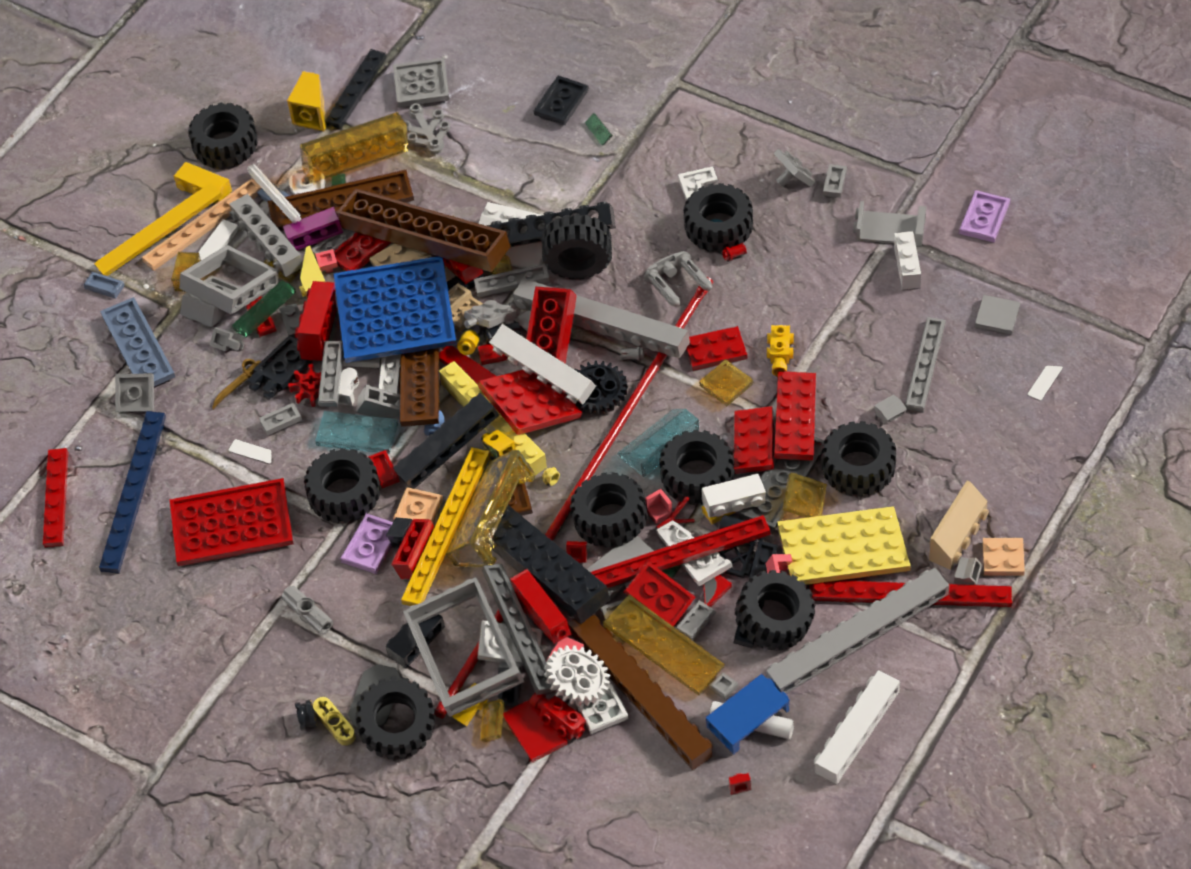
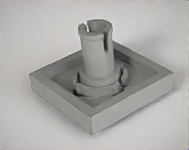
[774,149,816,187]

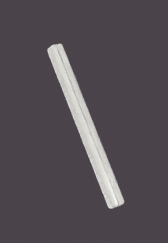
[247,164,301,223]

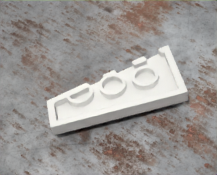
[656,520,732,586]

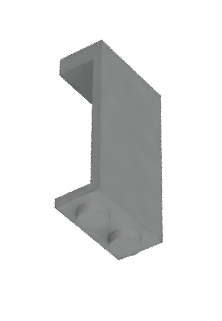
[853,201,926,246]

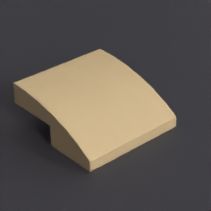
[448,283,483,332]

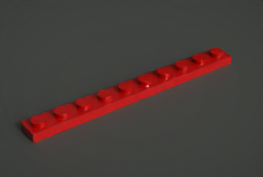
[591,515,771,588]
[809,580,1012,607]

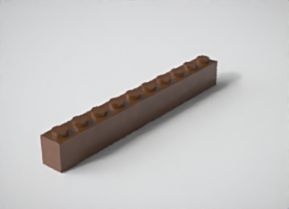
[568,614,713,771]

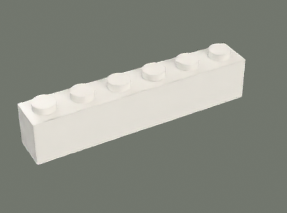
[489,324,596,404]
[814,670,900,785]

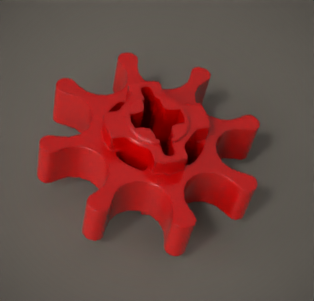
[288,364,321,407]

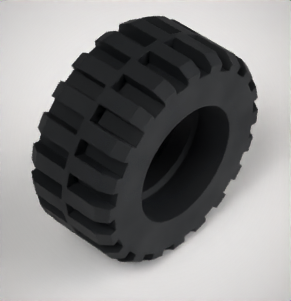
[188,102,258,169]
[683,183,753,252]
[542,214,612,279]
[822,421,896,497]
[659,430,734,505]
[304,448,380,523]
[570,472,648,548]
[735,570,815,650]
[355,677,435,760]

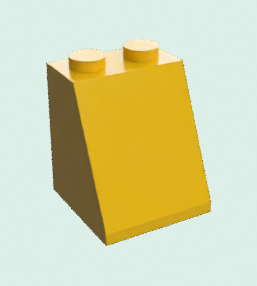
[287,71,326,131]

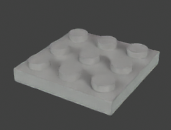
[393,58,450,107]

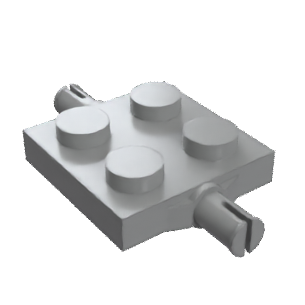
[464,300,517,328]

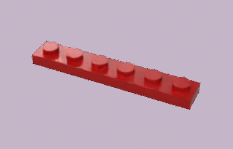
[43,448,68,548]

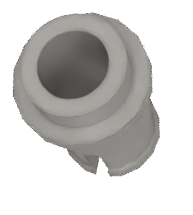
[620,346,644,361]

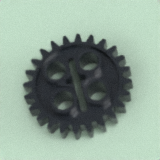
[571,360,628,415]

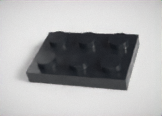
[533,75,589,125]

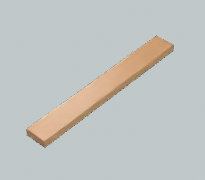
[141,178,261,271]

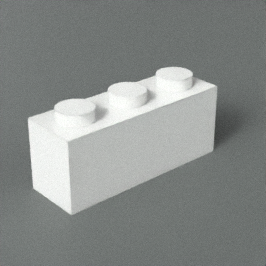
[894,231,921,290]
[702,474,766,518]

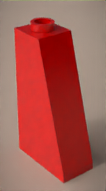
[510,569,571,644]

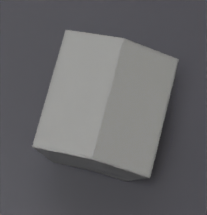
[874,394,907,424]
[954,557,982,585]

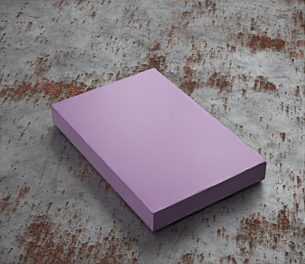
[959,190,1010,243]
[340,513,393,574]

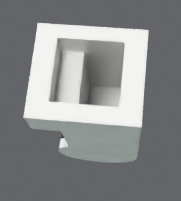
[338,368,359,406]

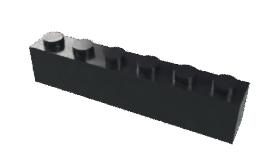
[393,393,499,489]

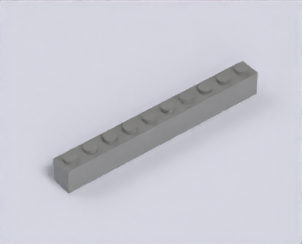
[513,278,690,358]
[767,568,949,694]

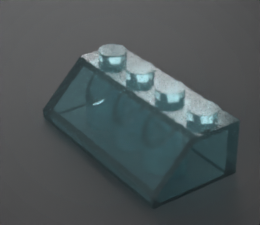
[617,408,699,477]

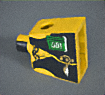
[481,430,521,476]

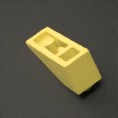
[299,246,325,298]

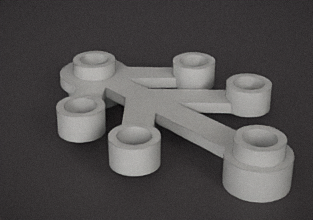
[400,103,450,154]

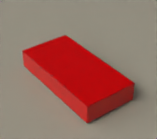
[368,450,400,488]

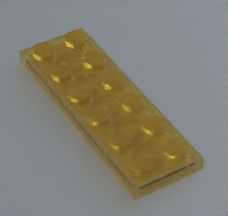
[603,595,725,696]

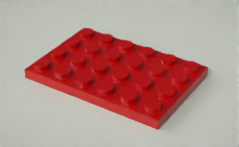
[169,478,294,566]

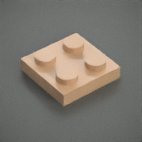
[982,538,1025,576]

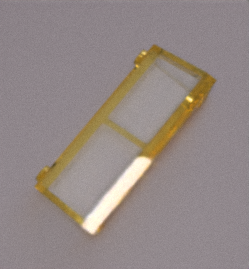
[446,450,536,567]

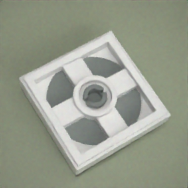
[575,683,628,734]

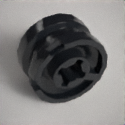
[295,699,317,731]

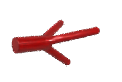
[656,497,695,529]

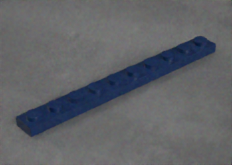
[99,411,166,574]

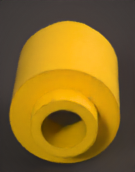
[457,330,479,355]

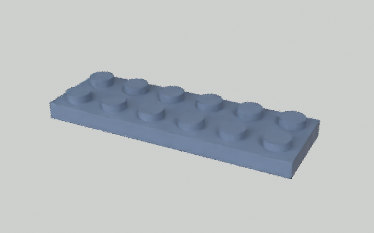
[100,297,175,386]

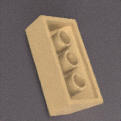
[929,481,989,570]

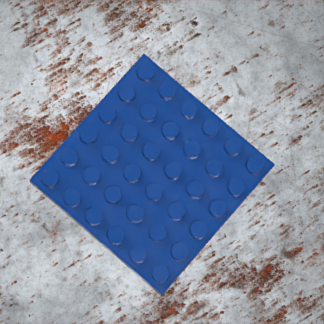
[333,256,457,363]

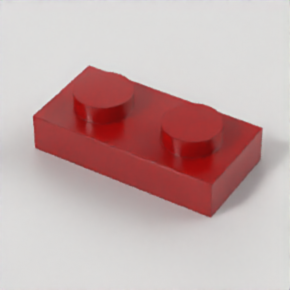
[478,344,508,365]

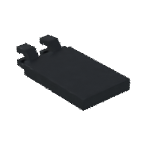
[248,335,314,400]

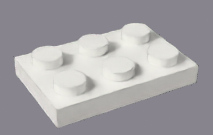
[478,620,542,666]

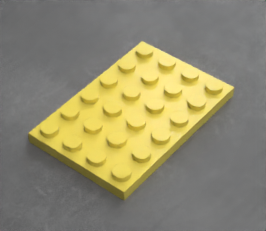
[777,506,910,584]

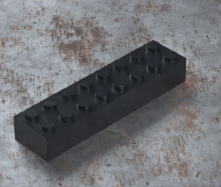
[475,502,611,624]

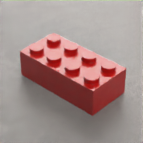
[295,281,338,361]
[526,286,577,364]

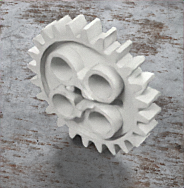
[544,645,610,706]

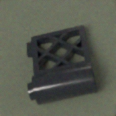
[718,515,764,578]

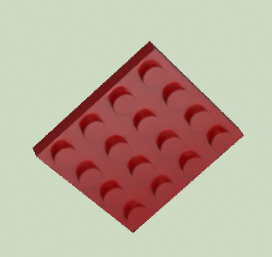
[478,370,582,435]

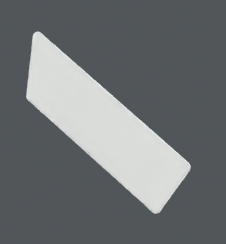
[1028,366,1063,400]
[229,439,271,464]

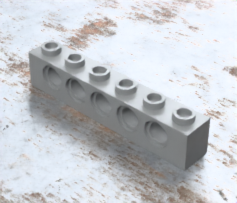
[229,194,303,277]

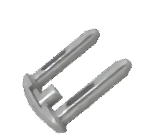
[644,251,712,307]

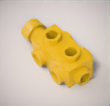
[767,325,794,377]

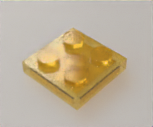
[699,360,753,407]
[782,472,827,518]

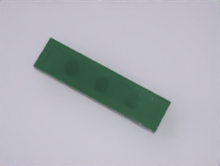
[232,280,296,338]

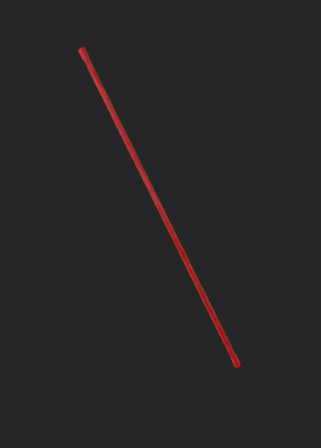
[434,277,713,719]

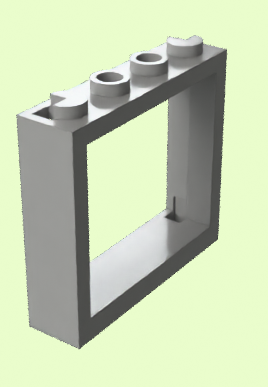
[180,245,278,315]

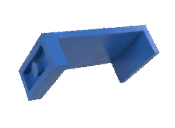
[705,674,790,755]

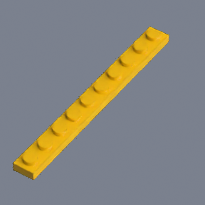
[401,447,490,606]

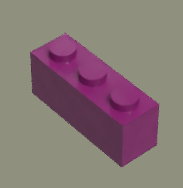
[283,207,343,250]

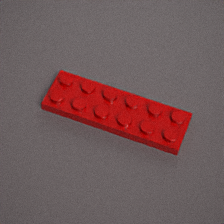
[774,371,816,460]

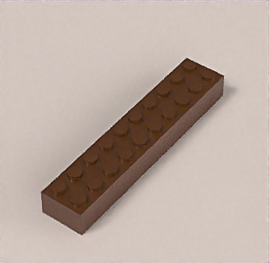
[336,189,510,272]

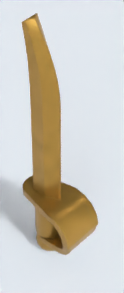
[212,359,261,410]

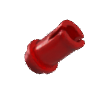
[722,243,747,261]

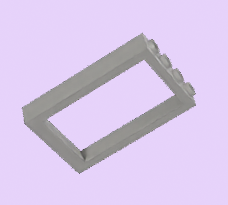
[403,577,524,717]

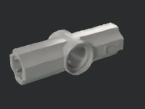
[281,586,333,634]

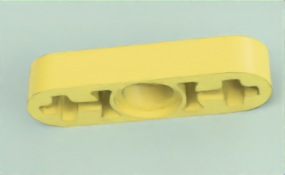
[313,697,356,746]

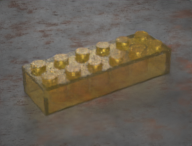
[300,112,409,183]

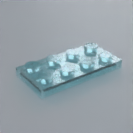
[315,411,398,454]

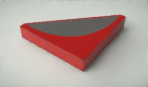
[703,574,732,607]

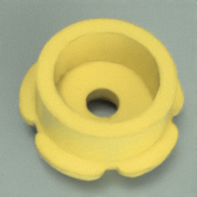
[542,467,560,485]

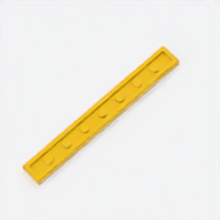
[94,182,222,276]

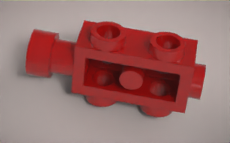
[529,692,586,740]

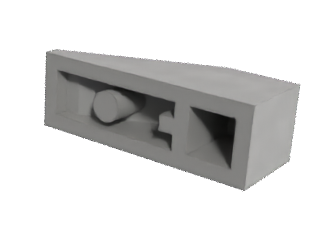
[357,385,400,417]

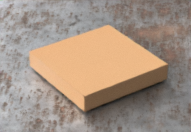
[393,487,443,523]

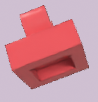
[315,249,338,274]

